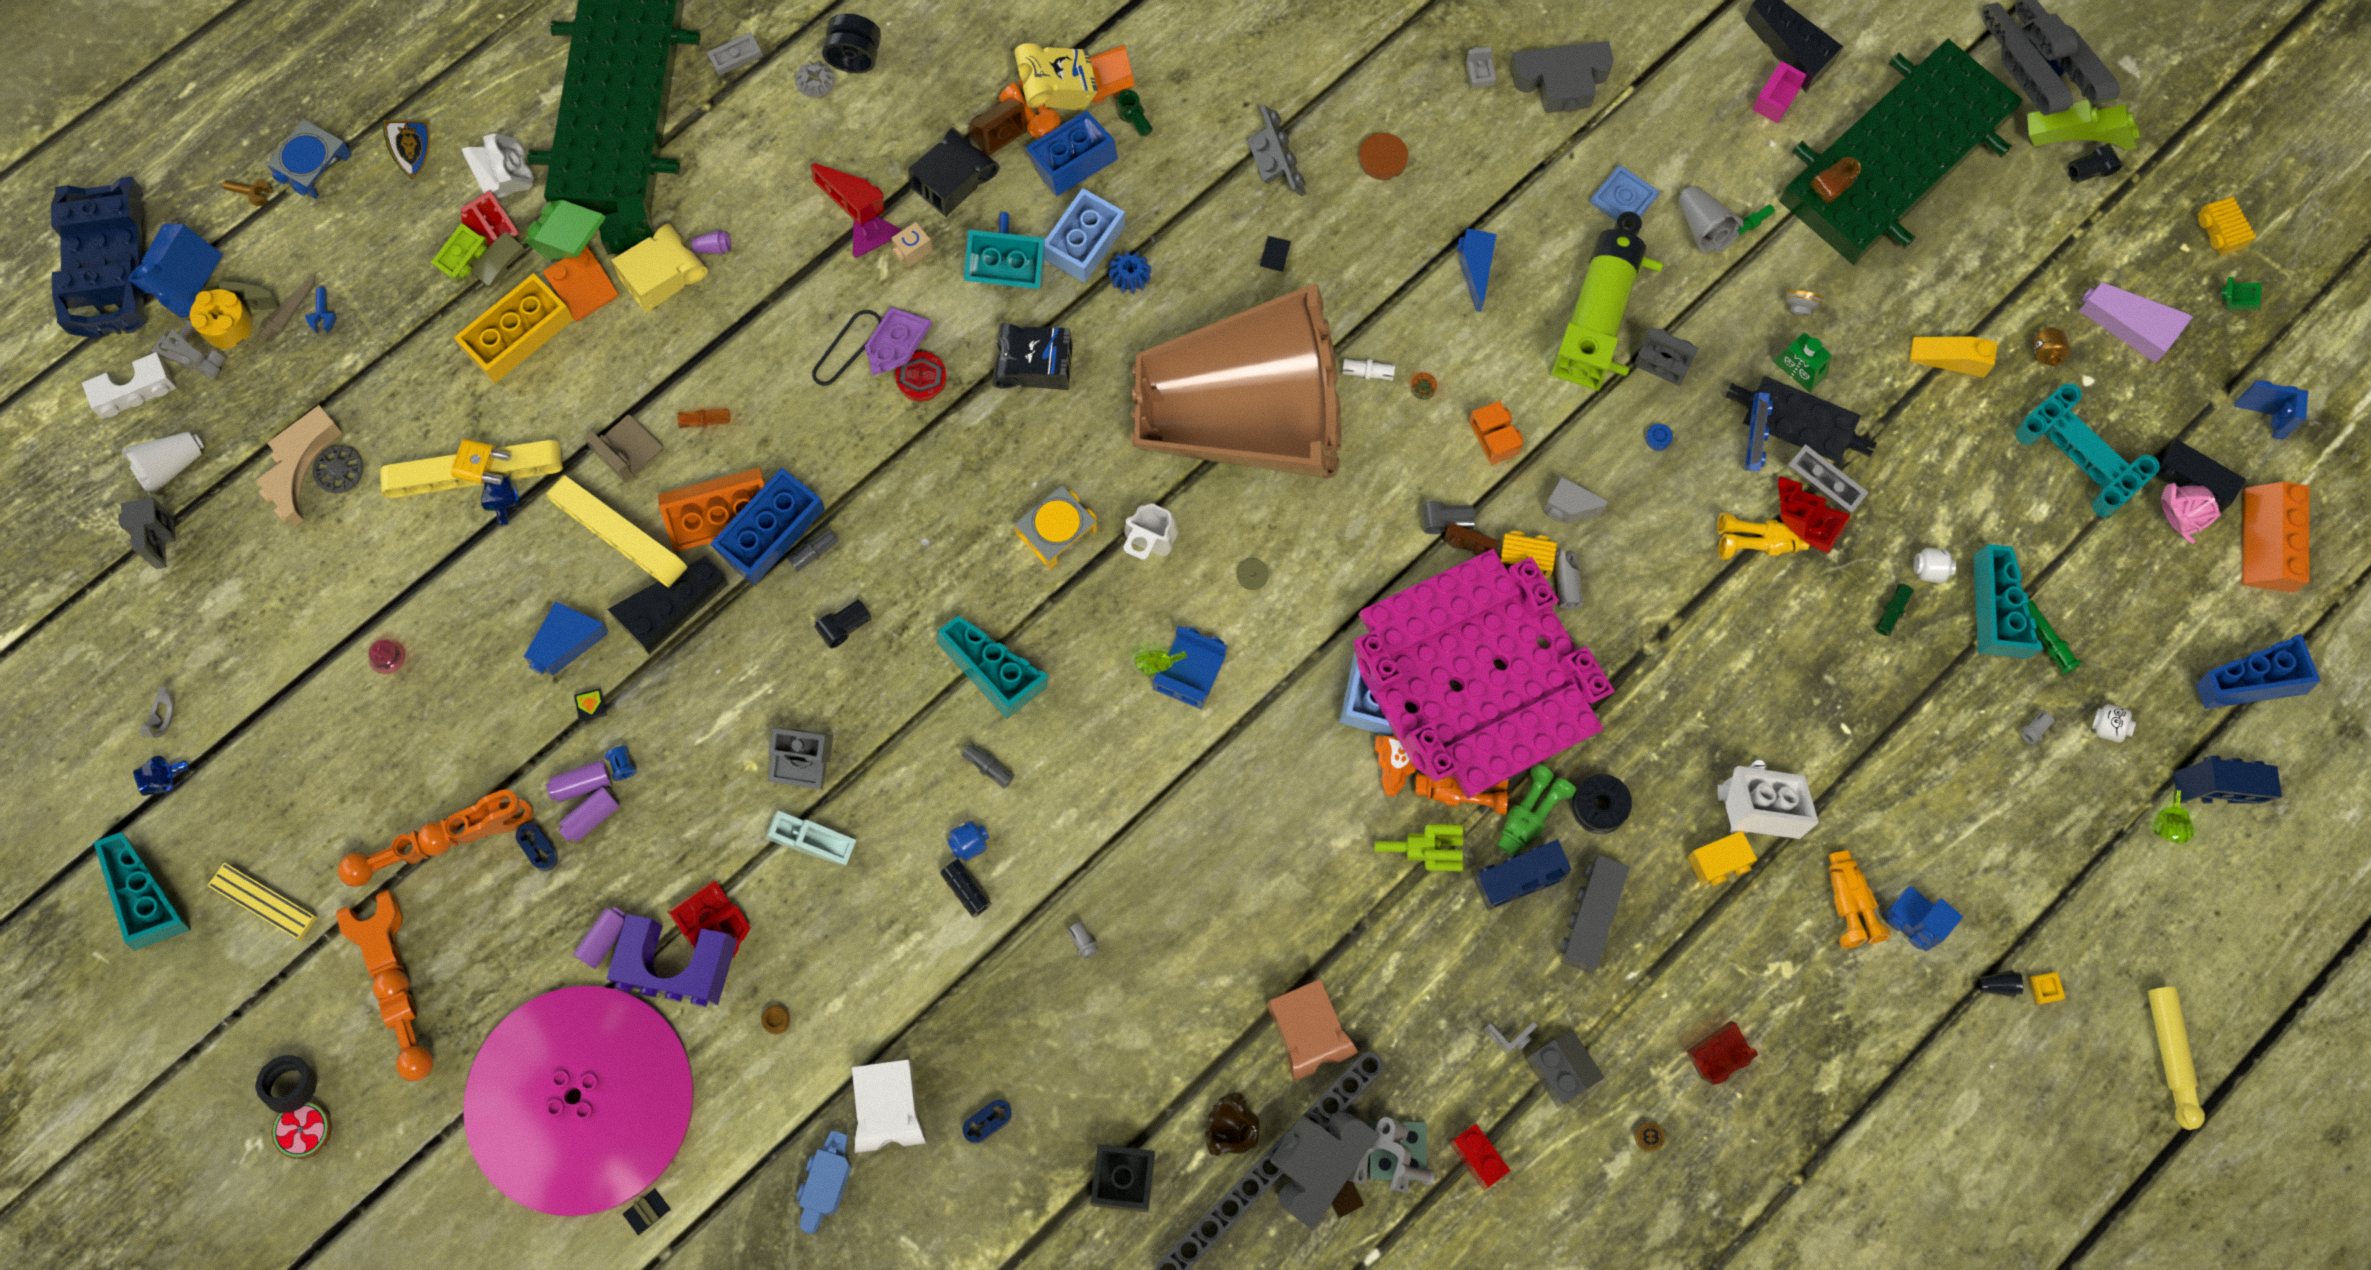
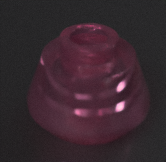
[368,639,405,674]

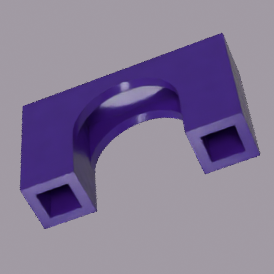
[606,914,737,1008]

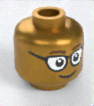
[2032,327,2071,366]

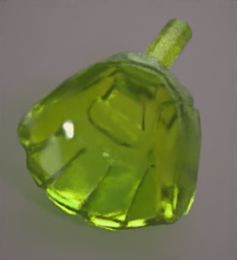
[1134,650,1188,675]
[2153,790,2194,843]

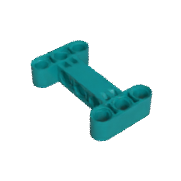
[2015,383,2160,517]

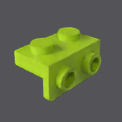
[431,223,488,283]

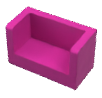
[1752,61,1807,123]

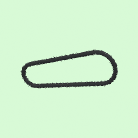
[812,310,882,386]

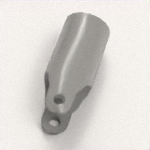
[1555,548,1584,610]

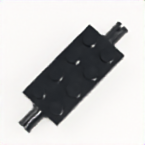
[1725,375,1877,463]

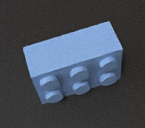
[1045,188,1126,283]
[1339,652,1394,736]

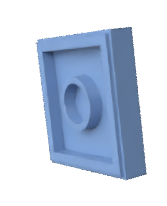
[1590,165,1660,230]

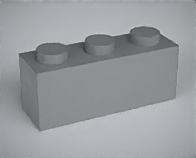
[1787,444,1869,514]

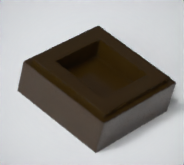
[1331,1181,1365,1219]

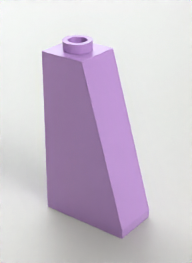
[2079,282,2193,363]

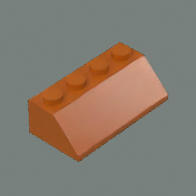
[658,467,766,553]
[2242,482,2309,593]

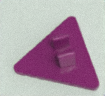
[852,217,902,258]

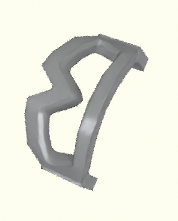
[140,686,174,738]

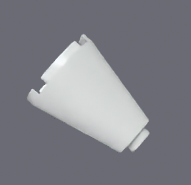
[121,432,204,496]

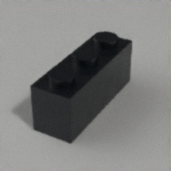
[2156,439,2246,513]

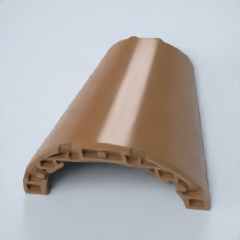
[1131,284,1342,479]

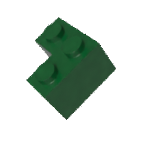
[599,193,655,255]

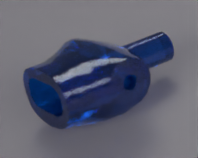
[481,477,519,527]
[133,756,190,796]

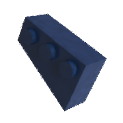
[2173,756,2282,804]
[1474,839,1571,911]

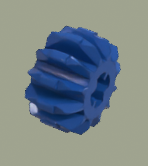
[1109,250,1151,295]

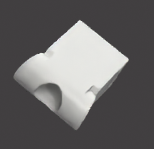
[852,1060,927,1153]

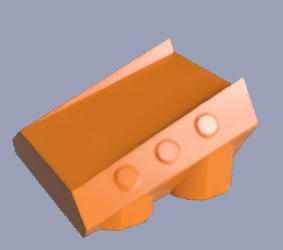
[1089,44,1135,103]

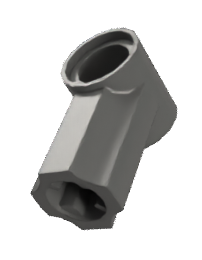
[1422,502,1475,534]

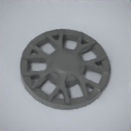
[313,446,363,493]

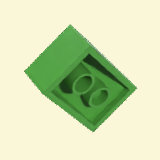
[524,200,606,260]

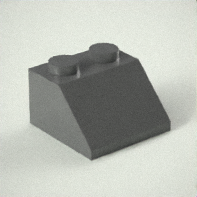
[1526,1030,1605,1108]

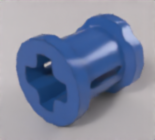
[604,746,637,781]

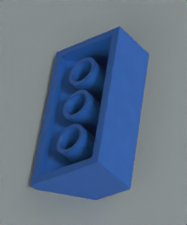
[710,468,825,586]

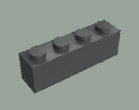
[1559,855,1630,974]

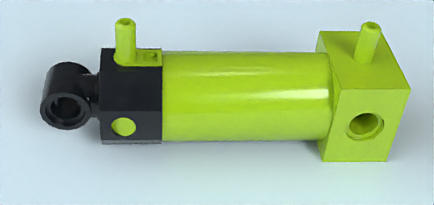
[1550,211,1664,391]

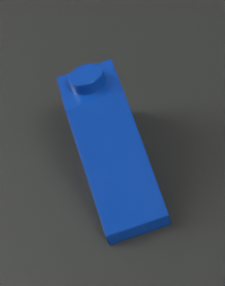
[1457,229,1496,312]

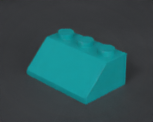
[964,229,1045,289]

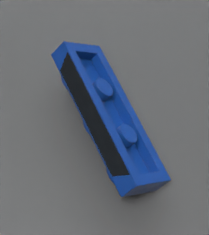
[1744,392,1773,472]

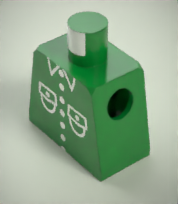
[1773,332,1832,392]

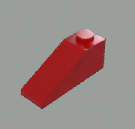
[811,163,884,226]

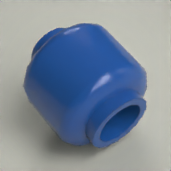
[947,820,989,861]

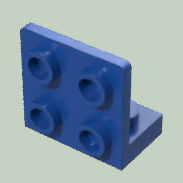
[2234,381,2308,440]

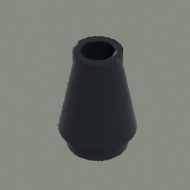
[1979,970,2023,998]

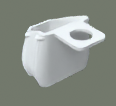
[1123,504,1178,560]

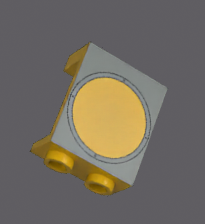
[1014,486,1097,570]

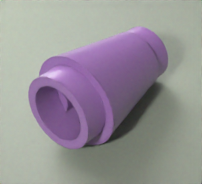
[692,229,731,255]

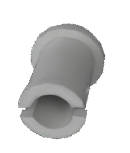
[2021,711,2055,745]
[1067,922,1098,959]

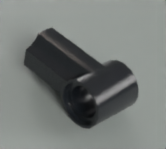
[2067,144,2123,183]
[814,599,872,649]

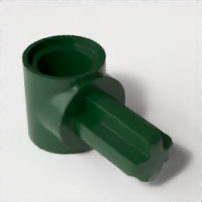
[1118,90,1153,137]

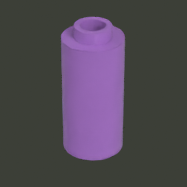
[546,759,612,803]
[558,787,620,843]
[572,906,626,970]

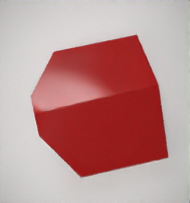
[461,190,520,248]

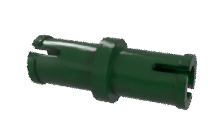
[1874,583,1914,636]

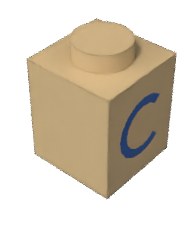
[891,222,933,268]

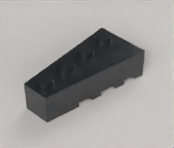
[1745,0,1843,93]
[607,556,728,655]

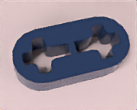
[515,823,558,872]
[963,1100,1012,1144]

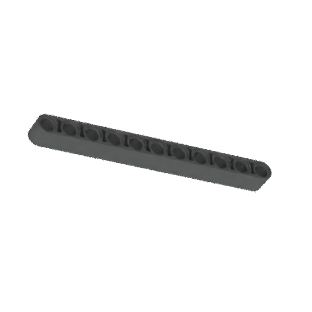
[1156,1052,1383,1270]

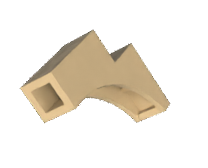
[256,405,343,527]

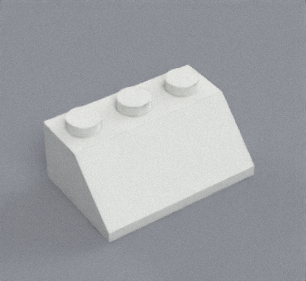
[1726,766,1819,839]

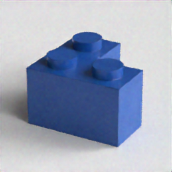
[1883,885,1964,952]

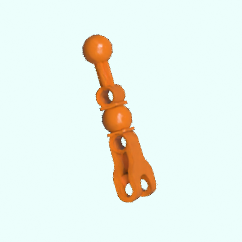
[338,789,533,887]
[336,890,433,1082]

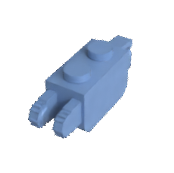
[797,1131,852,1235]

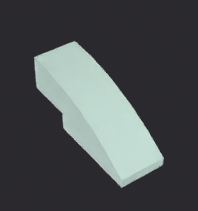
[765,810,856,866]

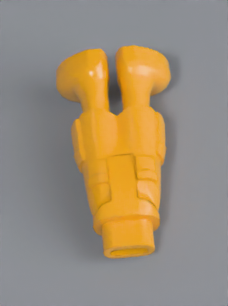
[1828,850,1891,949]

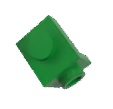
[2222,277,2262,310]

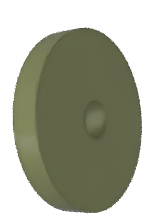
[1237,559,1268,590]

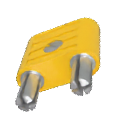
[451,438,511,485]

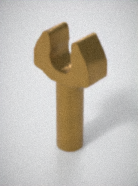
[223,179,273,206]

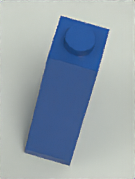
[523,602,608,676]

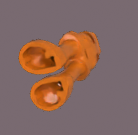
[999,79,1061,140]
[1415,774,1508,815]

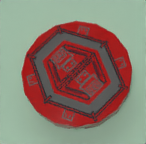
[895,352,947,402]

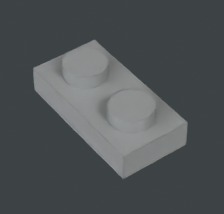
[707,32,763,76]

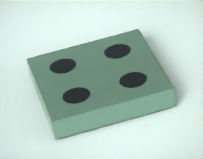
[1369,1121,1427,1181]

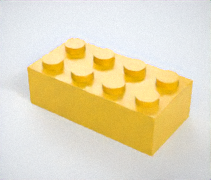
[454,273,574,384]

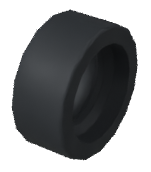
[255,1055,317,1113]

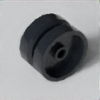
[822,13,881,74]

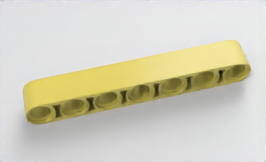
[379,440,563,498]
[545,475,688,587]

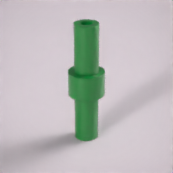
[1737,204,1775,238]

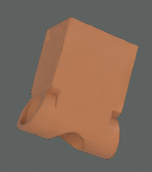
[1266,979,1358,1082]

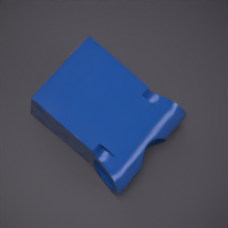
[128,223,223,318]

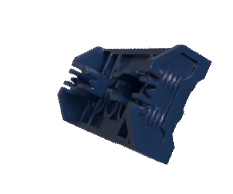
[51,177,146,338]

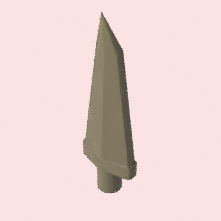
[257,272,316,342]

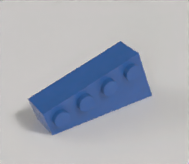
[2196,633,2321,709]

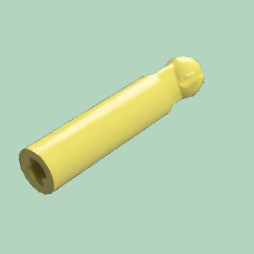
[2147,987,2205,1130]

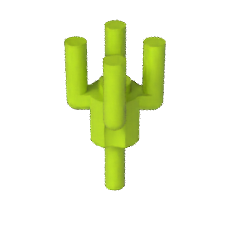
[1375,824,1463,872]

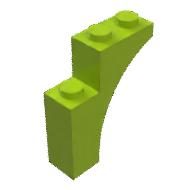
[2027,100,2141,151]

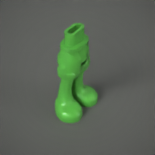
[1497,763,1577,856]

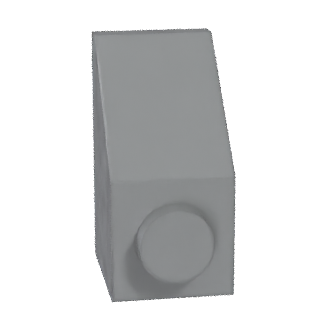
[1543,477,1608,524]

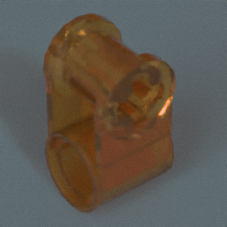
[1810,157,1861,204]

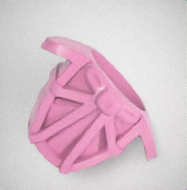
[2161,483,2221,544]

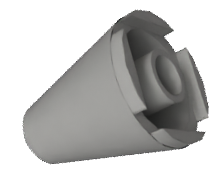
[1679,186,1743,254]

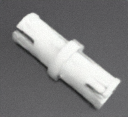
[1342,358,1395,381]

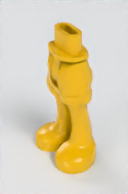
[1717,512,1810,560]

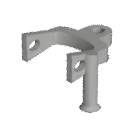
[150,320,226,380]
[1348,1117,1435,1193]

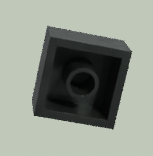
[1091,1144,1155,1213]

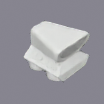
[462,133,534,200]

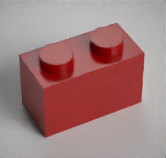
[1450,1123,1511,1191]

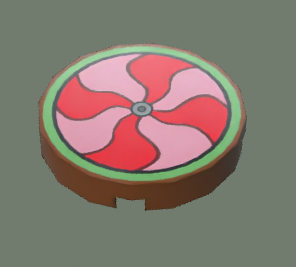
[271,1102,332,1160]

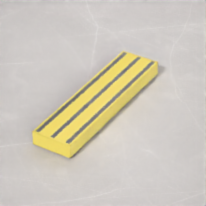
[208,863,317,941]

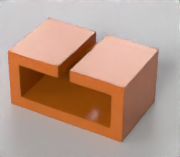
[1469,401,1523,465]

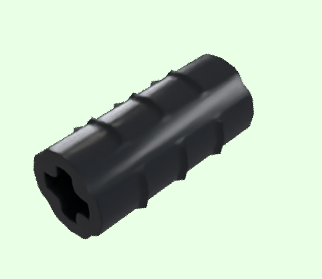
[940,859,992,918]

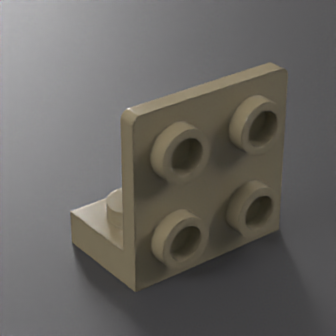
[584,415,663,483]

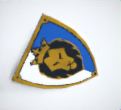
[382,120,430,179]

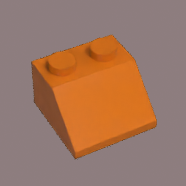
[542,246,619,322]

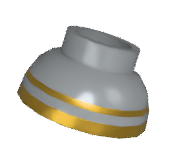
[1786,290,1823,316]

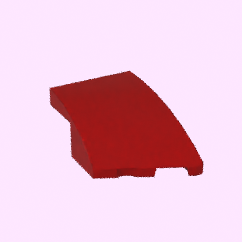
[1778,476,1850,554]
[667,880,751,958]

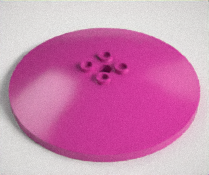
[464,986,694,1217]

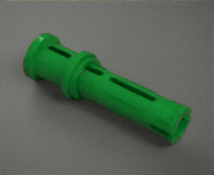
[2027,600,2083,676]

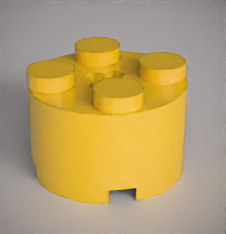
[190,289,253,349]

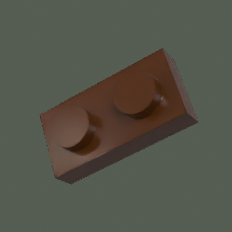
[1443,523,1499,556]

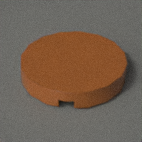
[1359,133,1409,180]

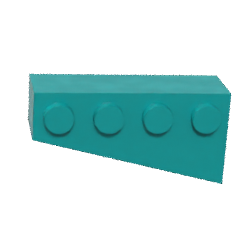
[1973,544,2043,659]
[937,615,1049,719]
[93,832,190,951]

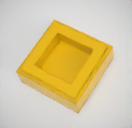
[2028,972,2066,1005]

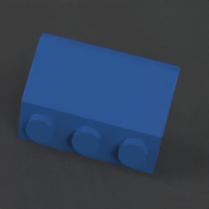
[1025,110,1118,196]

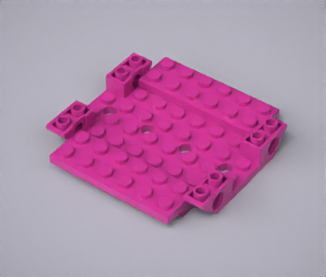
[1353,549,1615,799]

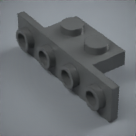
[1248,105,1306,196]

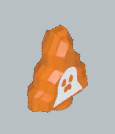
[1374,733,1416,797]

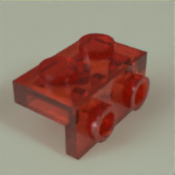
[1686,1021,1758,1085]

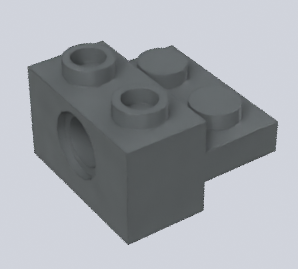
[1634,327,1699,386]
[118,498,176,569]
[768,727,834,789]

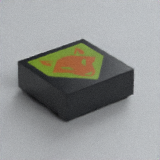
[574,688,607,722]

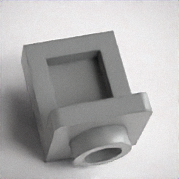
[1466,47,1497,88]

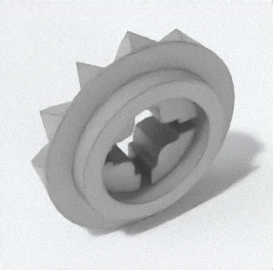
[795,61,835,97]

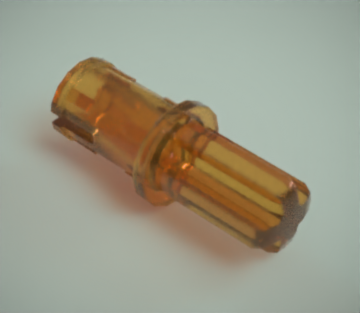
[677,408,731,429]

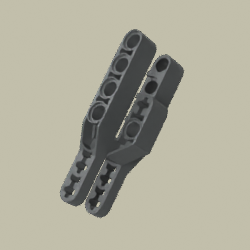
[1982,0,2120,116]

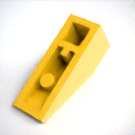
[1909,337,1998,378]

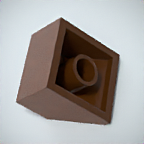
[968,98,1027,156]

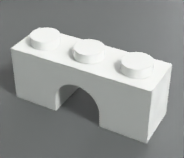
[82,352,176,419]

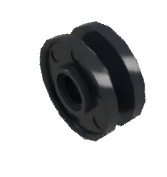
[1571,774,1632,834]

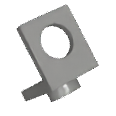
[1484,1022,1538,1055]

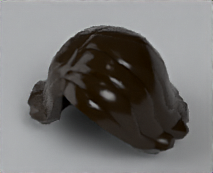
[1205,1092,1260,1156]

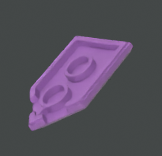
[865,307,933,376]

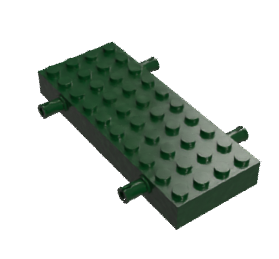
[527,0,700,215]
[1779,38,2023,265]

